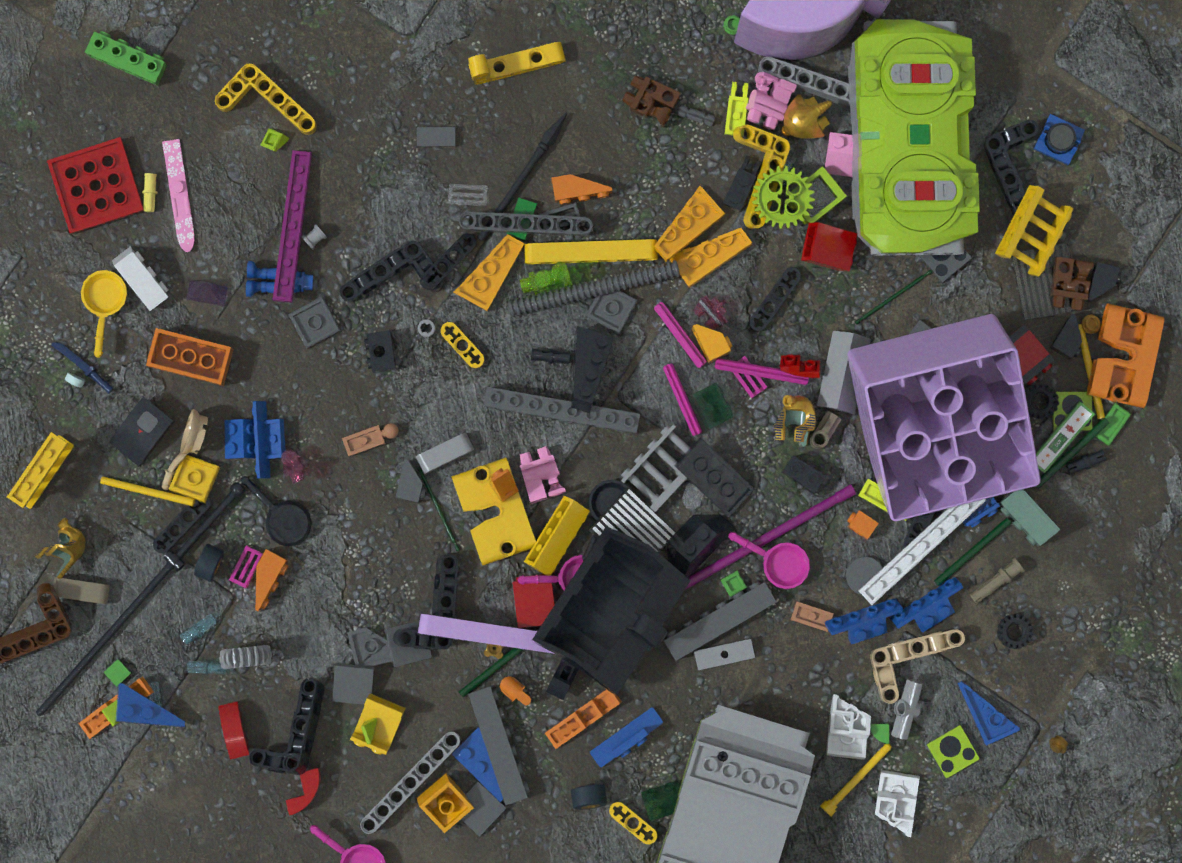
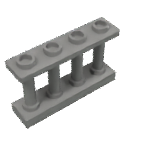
[621,424,690,513]

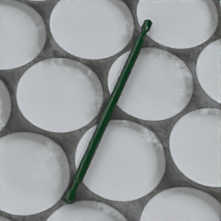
[854,269,932,325]
[417,467,460,551]

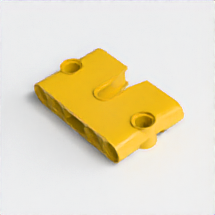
[451,457,536,566]

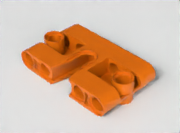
[1087,303,1164,408]

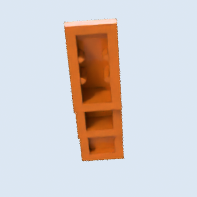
[78,676,154,739]
[545,689,622,749]

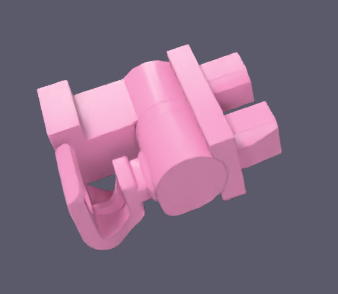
[746,72,797,130]
[520,446,566,504]

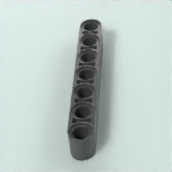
[459,212,593,236]

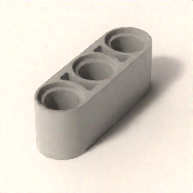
[416,432,474,474]

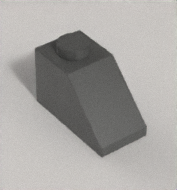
[396,460,426,503]

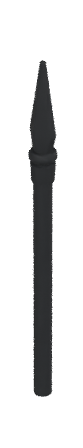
[477,113,567,242]

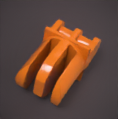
[500,676,531,705]

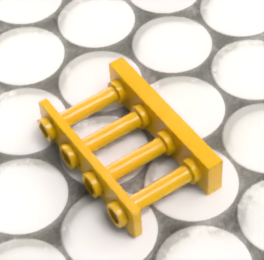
[995,185,1074,276]
[7,432,74,509]

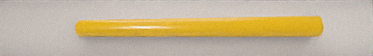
[1078,324,1105,419]
[100,476,195,506]

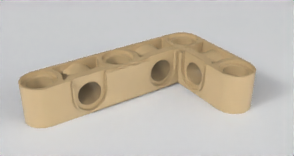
[870,629,965,704]

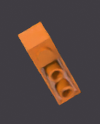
[551,174,612,205]
[489,468,519,502]
[255,549,289,612]

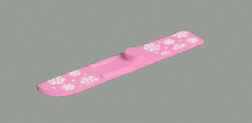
[162,139,195,252]

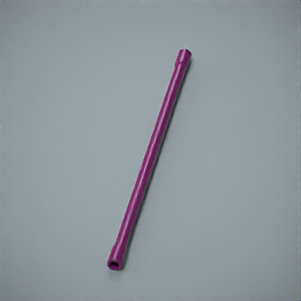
[685,484,856,590]

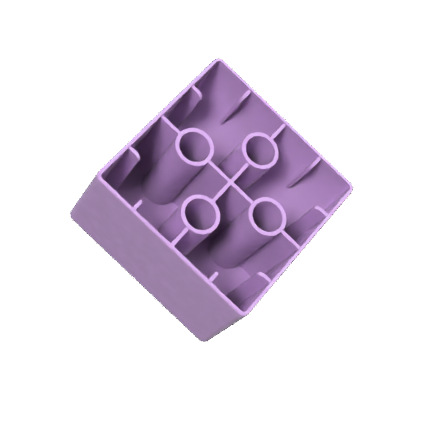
[734,0,891,60]
[847,314,1040,521]

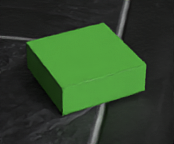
[720,571,747,597]
[104,659,132,687]

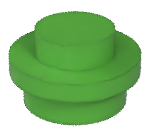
[723,15,740,35]

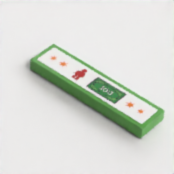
[1036,401,1095,473]

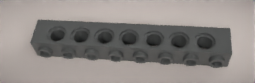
[484,387,640,434]

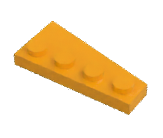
[654,186,725,262]

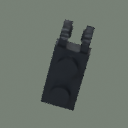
[723,155,761,212]

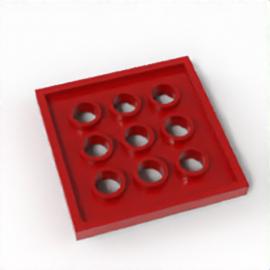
[47,137,144,234]

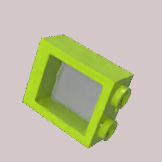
[786,166,847,225]

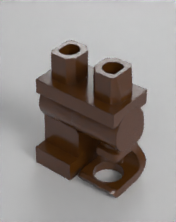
[622,76,681,128]
[1050,257,1094,311]

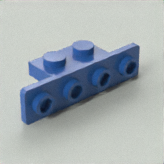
[252,401,286,479]
[890,577,963,633]
[825,598,903,644]
[590,707,663,767]

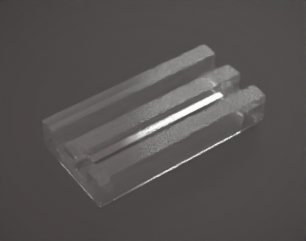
[448,184,488,206]

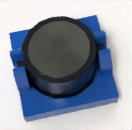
[1033,114,1085,165]

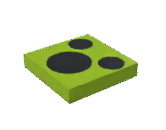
[1052,392,1092,431]
[926,725,980,778]

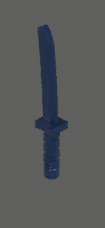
[51,342,114,394]

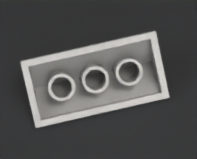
[817,331,871,414]

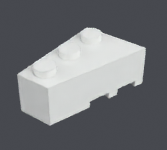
[112,246,168,311]

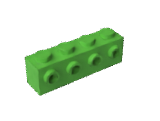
[85,31,167,86]

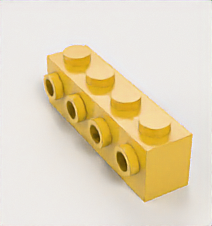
[524,496,590,576]

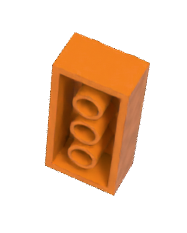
[146,328,234,386]

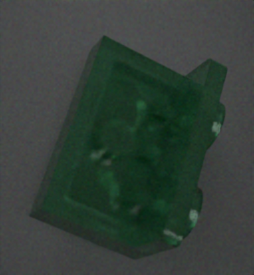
[690,383,734,430]
[641,781,680,821]

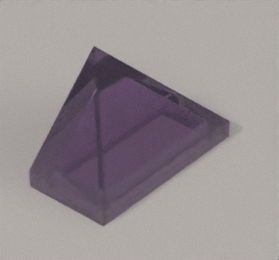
[186,281,228,307]

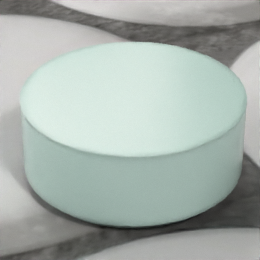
[65,372,85,388]

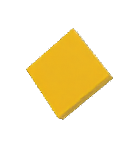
[169,455,220,503]

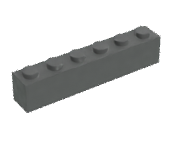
[664,581,776,661]
[468,686,530,806]

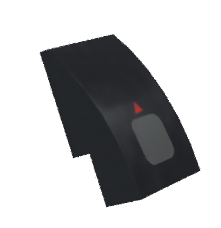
[109,396,175,467]

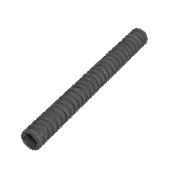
[508,260,680,317]

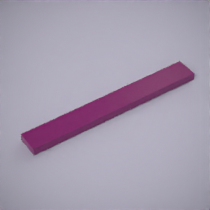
[273,150,312,303]

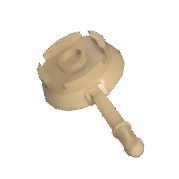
[162,409,208,490]

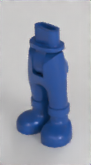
[246,261,313,297]

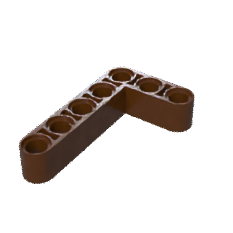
[0,583,71,664]

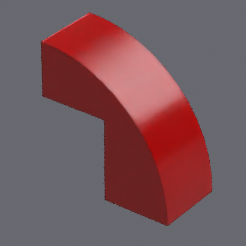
[219,701,249,760]
[286,767,321,816]

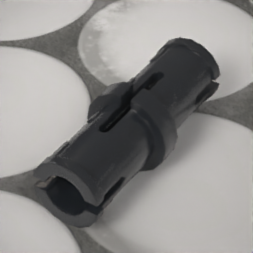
[531,348,571,364]
[1066,449,1106,475]

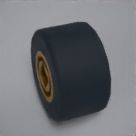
[193,544,224,582]
[571,784,607,810]

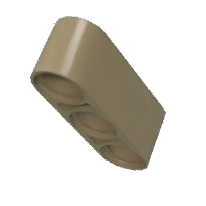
[53,577,110,604]

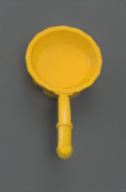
[81,270,127,358]

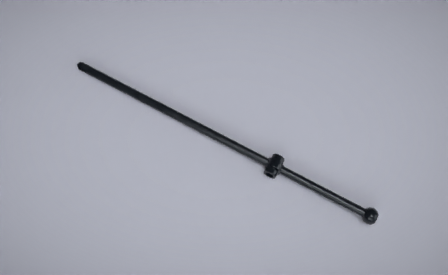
[36,482,245,716]

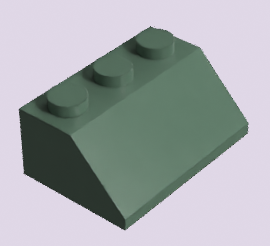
[999,489,1060,546]

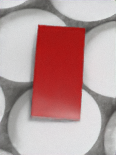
[780,354,821,378]

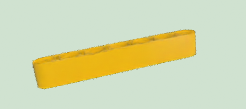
[524,239,658,264]

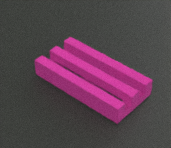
[733,356,767,399]
[229,545,263,589]

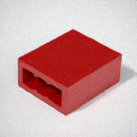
[801,222,857,271]
[512,574,555,628]

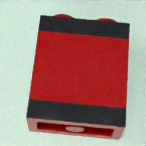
[1009,324,1054,385]

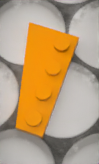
[669,228,753,288]
[453,234,524,311]

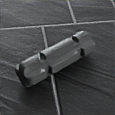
[677,105,715,126]

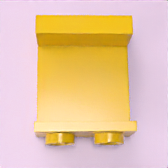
[350,693,406,755]

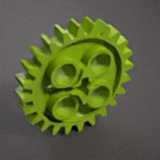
[752,166,815,229]

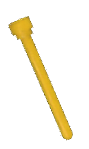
[820,743,891,817]

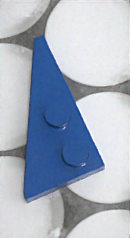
[957,681,1020,746]
[116,683,185,727]
[452,727,503,802]

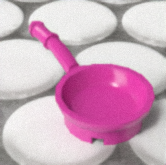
[729,532,810,589]
[518,555,583,591]
[310,825,386,863]

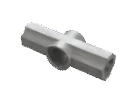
[891,678,923,740]

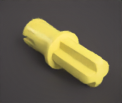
[142,173,158,212]

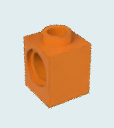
[847,510,879,540]

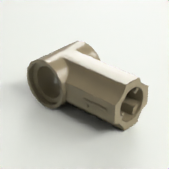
[810,411,841,450]

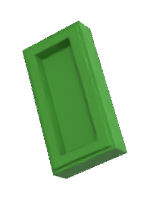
[1095,403,1131,446]

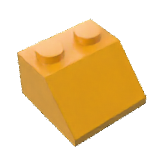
[692,324,732,364]
[417,773,474,833]

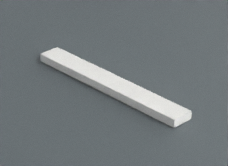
[858,499,986,605]

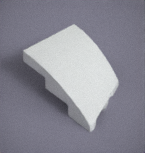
[826,694,871,760]
[875,770,920,837]

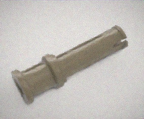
[969,558,1025,604]

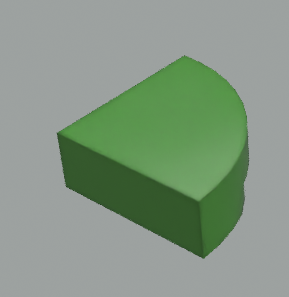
[870,724,889,744]

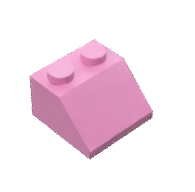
[825,132,853,177]

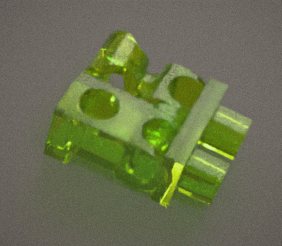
[519,262,572,295]

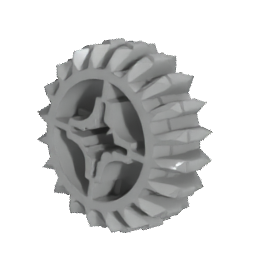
[219,645,272,669]

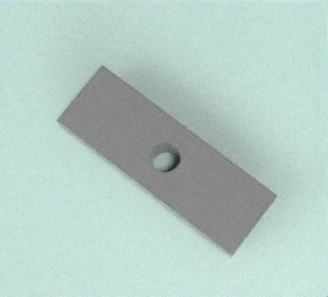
[694,639,755,670]

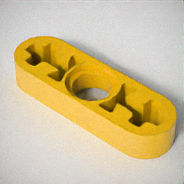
[441,322,484,369]
[609,802,657,844]

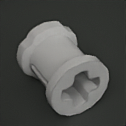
[302,225,327,250]

